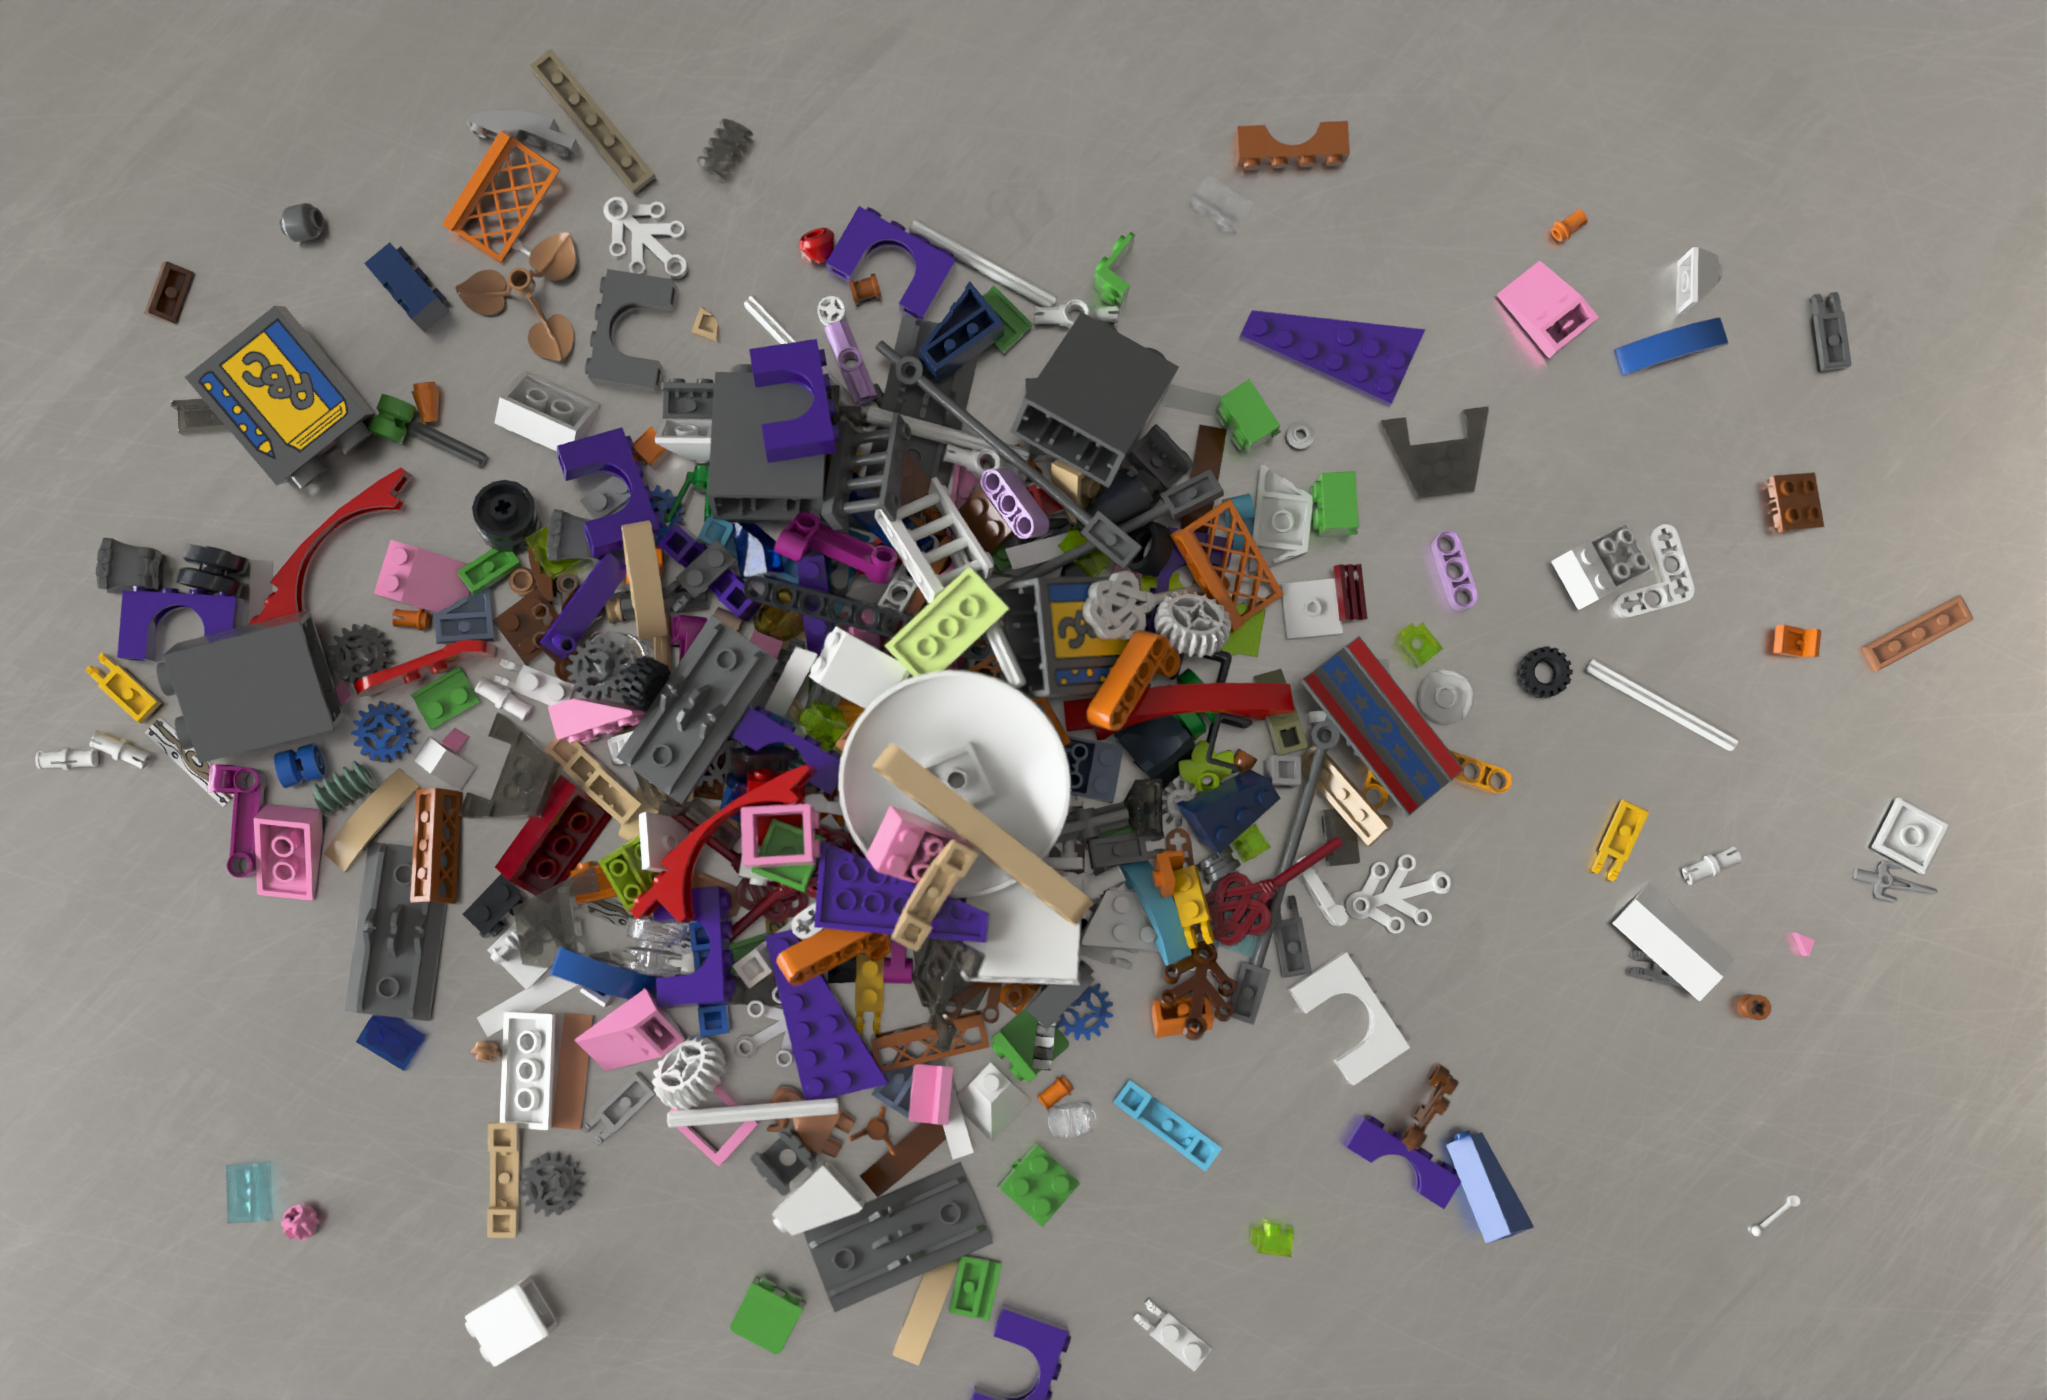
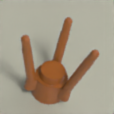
[848,1107,897,1156]

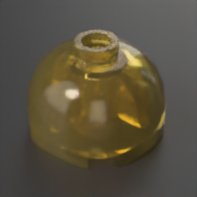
[753,587,805,642]

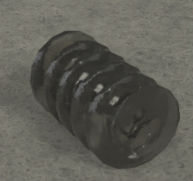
[697,119,753,182]

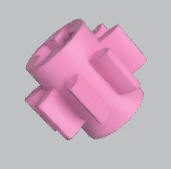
[280,1204,320,1241]

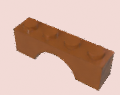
[1235,121,1350,170]

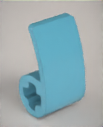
[1222,493,1255,551]

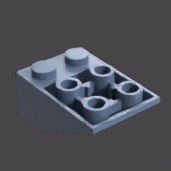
[1058,734,1124,803]

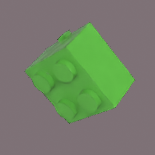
[1216,379,1281,454]
[1310,471,1359,537]
[998,1144,1081,1227]

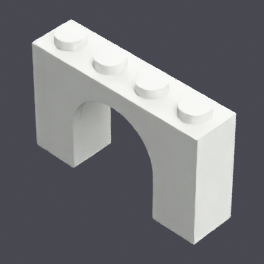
[1287,951,1410,1086]

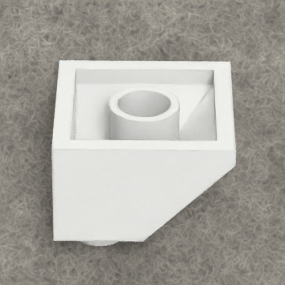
[1677,247,1722,316]
[655,419,712,464]
[957,1060,1031,1141]

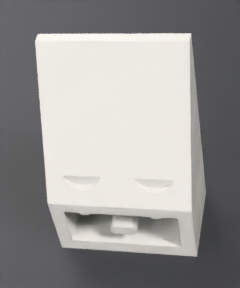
[1551,521,1654,610]

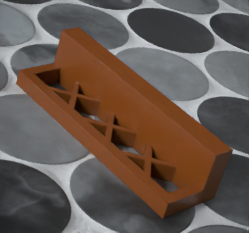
[410,788,461,904]
[870,1010,989,1072]

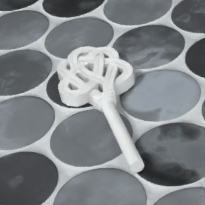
[1083,571,1204,640]

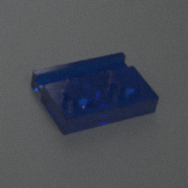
[356,1015,428,1071]

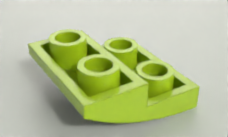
[598,835,660,911]

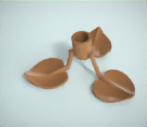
[455,232,576,361]

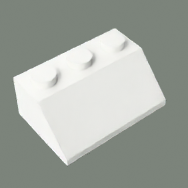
[494,370,600,452]

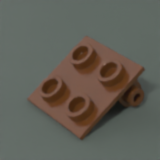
[1767,472,1824,533]

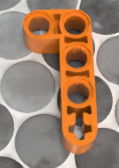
[1087,630,1180,731]
[776,928,891,986]

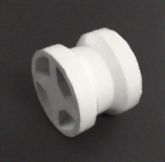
[818,296,846,327]

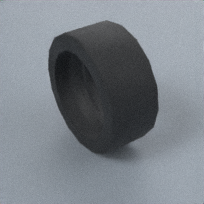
[1128,521,1173,576]

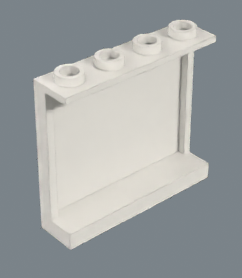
[961,872,1085,985]

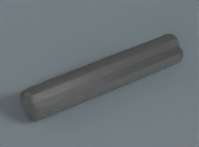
[408,420,487,467]

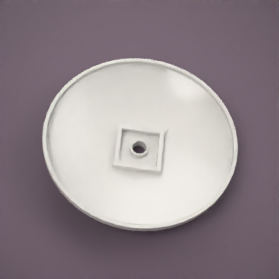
[839,670,1071,898]

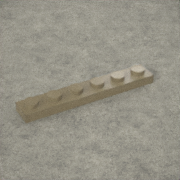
[529,49,656,194]

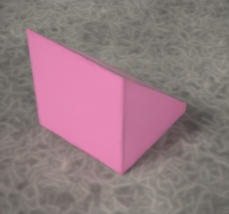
[335,680,357,706]
[441,728,469,753]
[1792,933,1815,957]

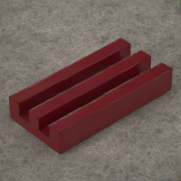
[1333,564,1368,621]

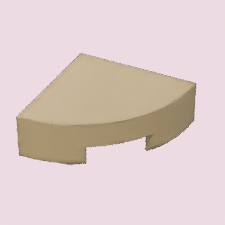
[691,306,720,343]

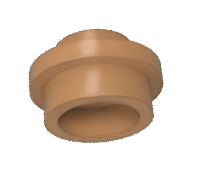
[509,567,537,595]
[471,1042,500,1063]

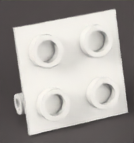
[487,910,566,990]

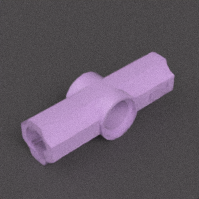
[824,320,877,406]

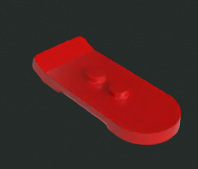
[354,639,496,697]

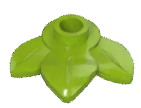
[1179,740,1234,792]

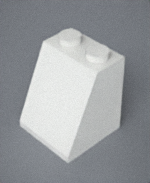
[809,626,910,709]
[772,1160,866,1235]
[465,1276,559,1367]

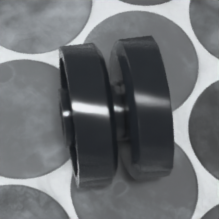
[472,480,540,552]
[176,544,249,598]

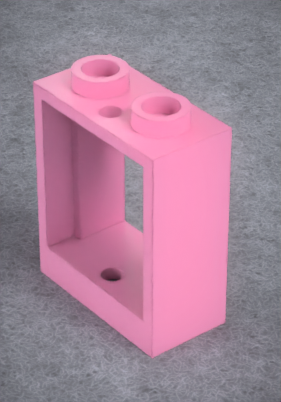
[741,804,821,868]
[670,1084,761,1166]

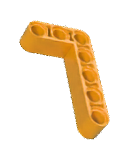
[1360,750,1512,809]

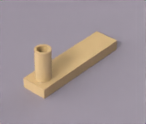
[1301,743,1393,846]

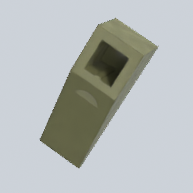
[1254,669,1308,755]

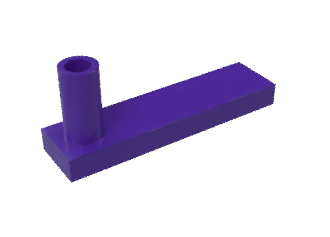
[539,553,627,660]

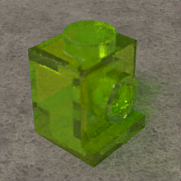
[1397,622,1444,668]
[799,700,848,749]
[1231,823,1271,863]
[1250,1222,1294,1257]

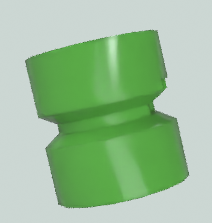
[368,394,416,444]

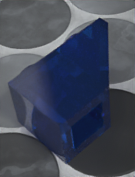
[732,522,784,579]

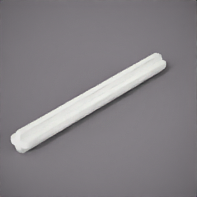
[909,219,1057,307]
[744,295,866,421]
[866,407,1029,461]
[950,549,1026,689]
[1586,658,1739,751]
[667,1098,839,1127]

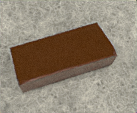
[144,261,194,324]

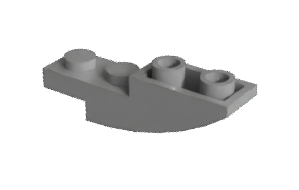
[464,109,580,157]

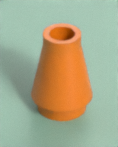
[411,382,440,423]

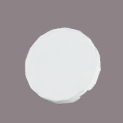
[1417,669,1474,725]

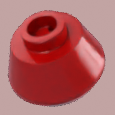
[798,227,835,263]

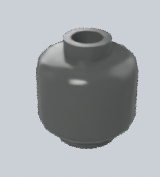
[280,203,324,242]

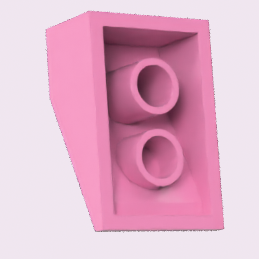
[374,540,471,613]
[254,804,323,901]

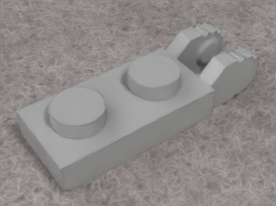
[581,1072,656,1147]

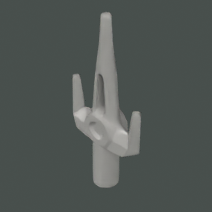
[1853,861,1938,902]

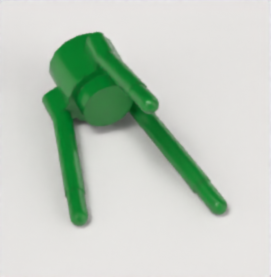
[665,465,711,523]

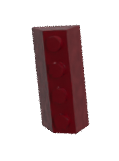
[495,775,612,904]

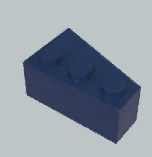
[364,242,450,332]
[919,281,1004,383]
[1176,769,1281,854]

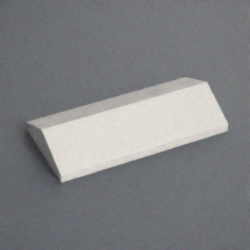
[1612,883,1735,1001]
[500,1012,555,1130]

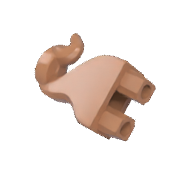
[767,1086,856,1158]

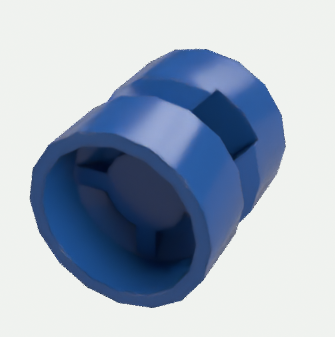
[274,743,326,788]

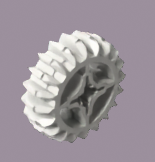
[1154,591,1231,658]
[652,1035,726,1111]

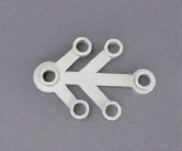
[604,196,688,279]
[1346,854,1453,934]
[734,987,793,1067]

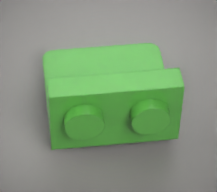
[1094,232,1135,308]
[991,1009,1069,1083]
[730,1277,806,1354]

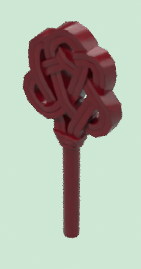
[668,806,808,923]
[729,824,853,943]
[1198,836,1344,947]

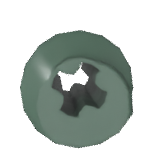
[312,761,378,817]

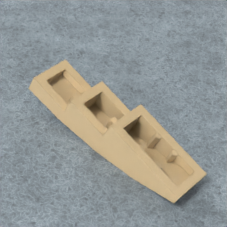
[621,520,667,640]
[544,736,642,825]

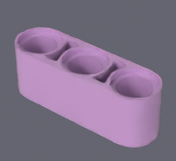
[981,468,1049,539]
[1431,530,1478,612]

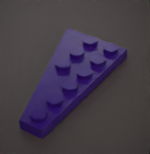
[1239,310,1426,406]
[814,840,990,943]
[765,929,890,1100]

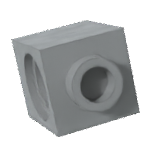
[1265,755,1301,789]

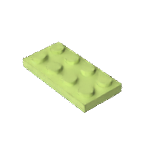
[885,566,1010,676]

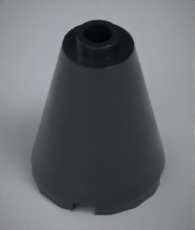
[1076,468,1154,539]

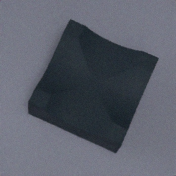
[1114,715,1196,780]

